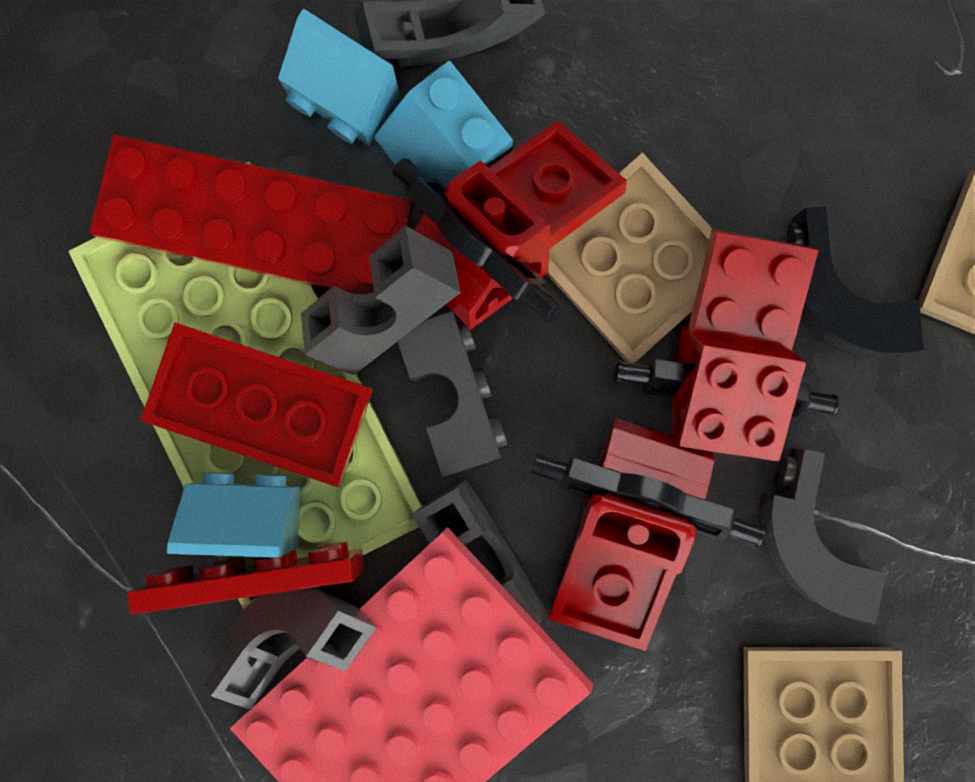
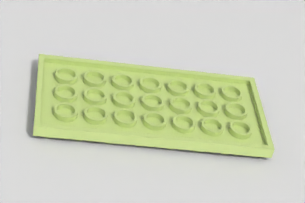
[68,162,422,610]

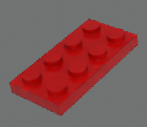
[140,322,373,487]
[127,542,365,615]

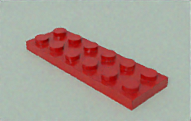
[89,134,414,294]

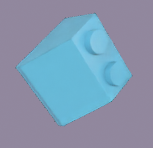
[278,8,401,146]
[374,60,513,187]
[167,473,301,558]

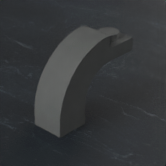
[353,0,545,67]
[760,448,886,624]
[204,587,377,710]

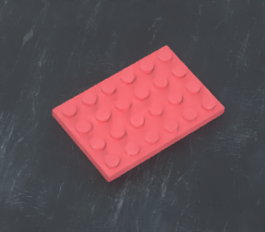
[230,527,594,782]

